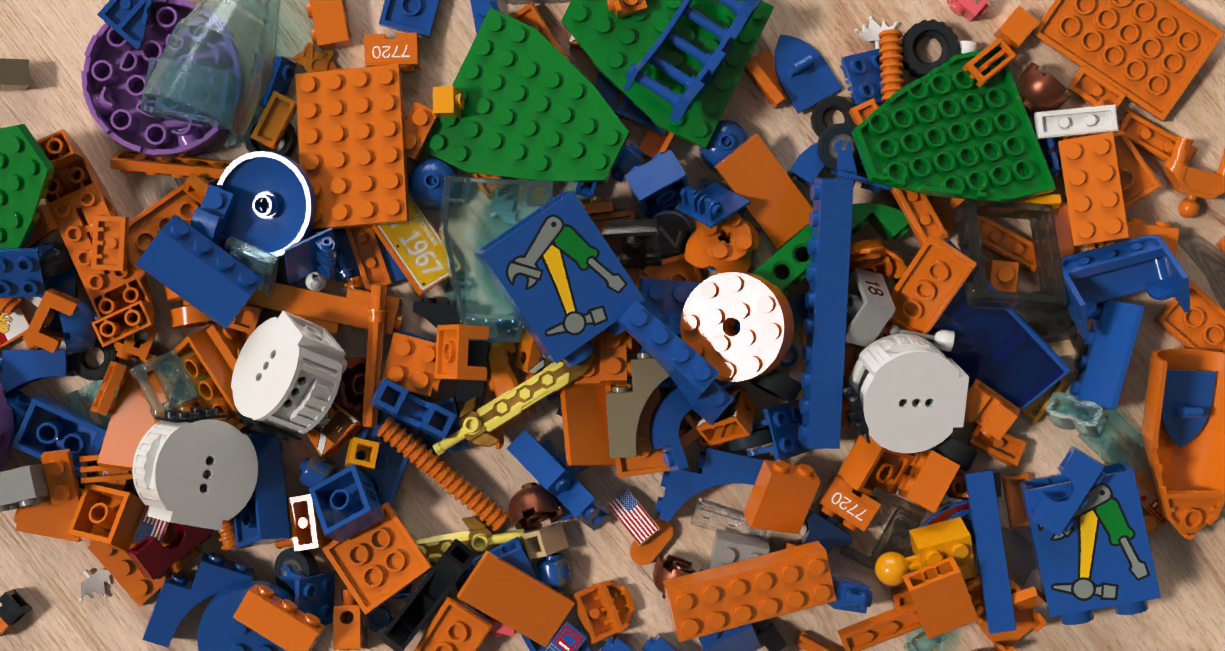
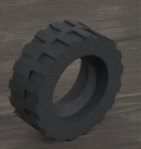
[900,19,960,79]

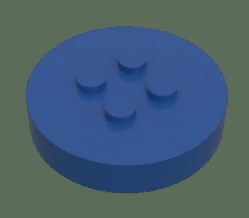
[197,580,295,651]

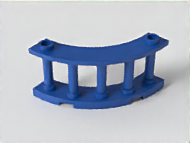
[623,0,761,124]

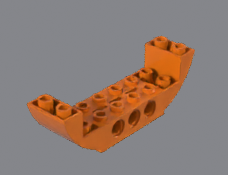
[37,129,155,347]

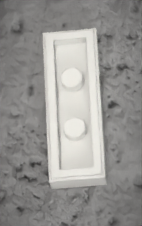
[1034,104,1119,140]

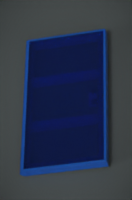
[889,240,1071,412]

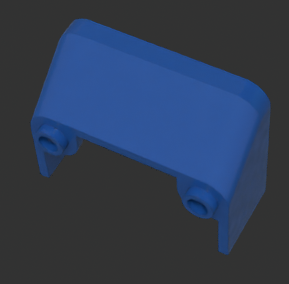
[1057,235,1190,339]

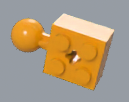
[875,517,976,586]

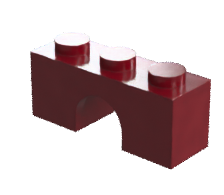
[126,523,214,580]

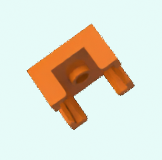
[23,287,82,353]
[435,324,489,381]
[974,579,1048,651]

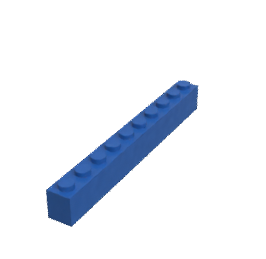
[798,178,854,449]

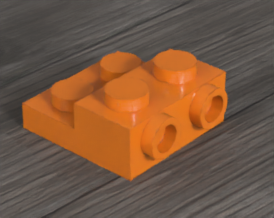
[574,328,632,386]
[381,332,442,397]

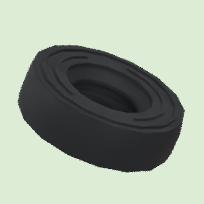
[811,95,856,138]
[70,337,119,381]

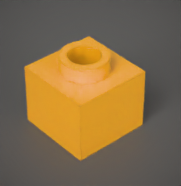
[433,86,465,118]
[345,437,380,472]

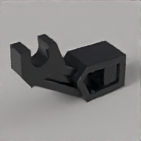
[755,620,790,651]

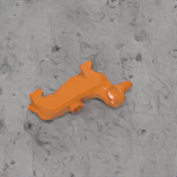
[487,333,537,450]

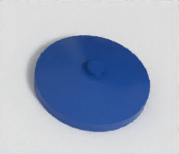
[217,151,316,259]

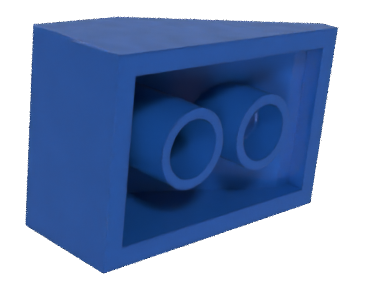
[11,393,107,477]

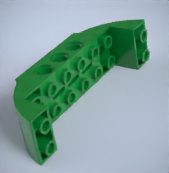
[738,203,911,332]

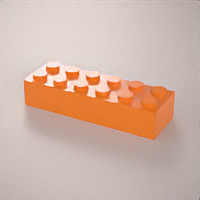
[663,541,837,642]

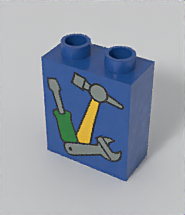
[474,191,645,367]
[1019,461,1161,625]

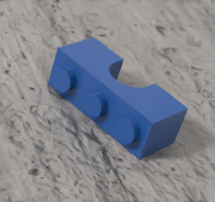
[369,378,457,440]
[1028,446,1105,537]

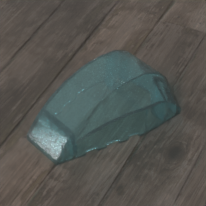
[439,176,553,342]

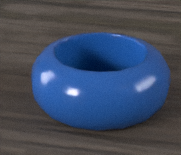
[779,344,798,367]

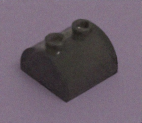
[603,216,662,268]

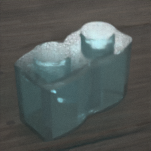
[1045,392,1108,438]

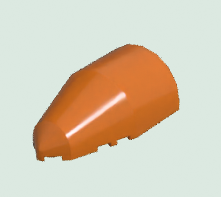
[1141,348,1225,540]

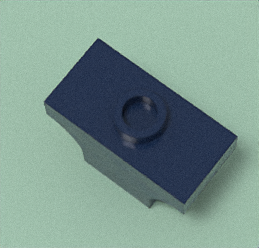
[800,510,854,555]

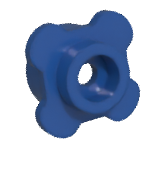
[366,602,394,632]

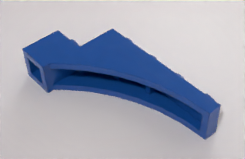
[617,300,734,425]

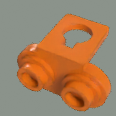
[113,326,166,370]

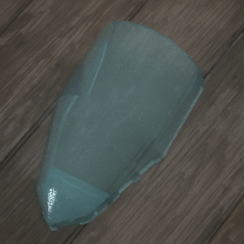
[143,0,281,149]

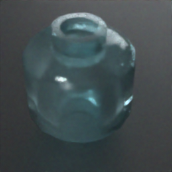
[904,627,945,651]

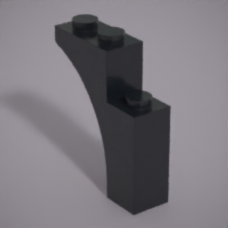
[413,297,491,405]
[379,539,477,651]

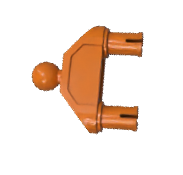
[1163,136,1225,218]

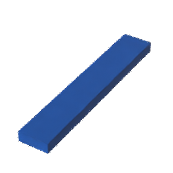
[964,470,1016,634]

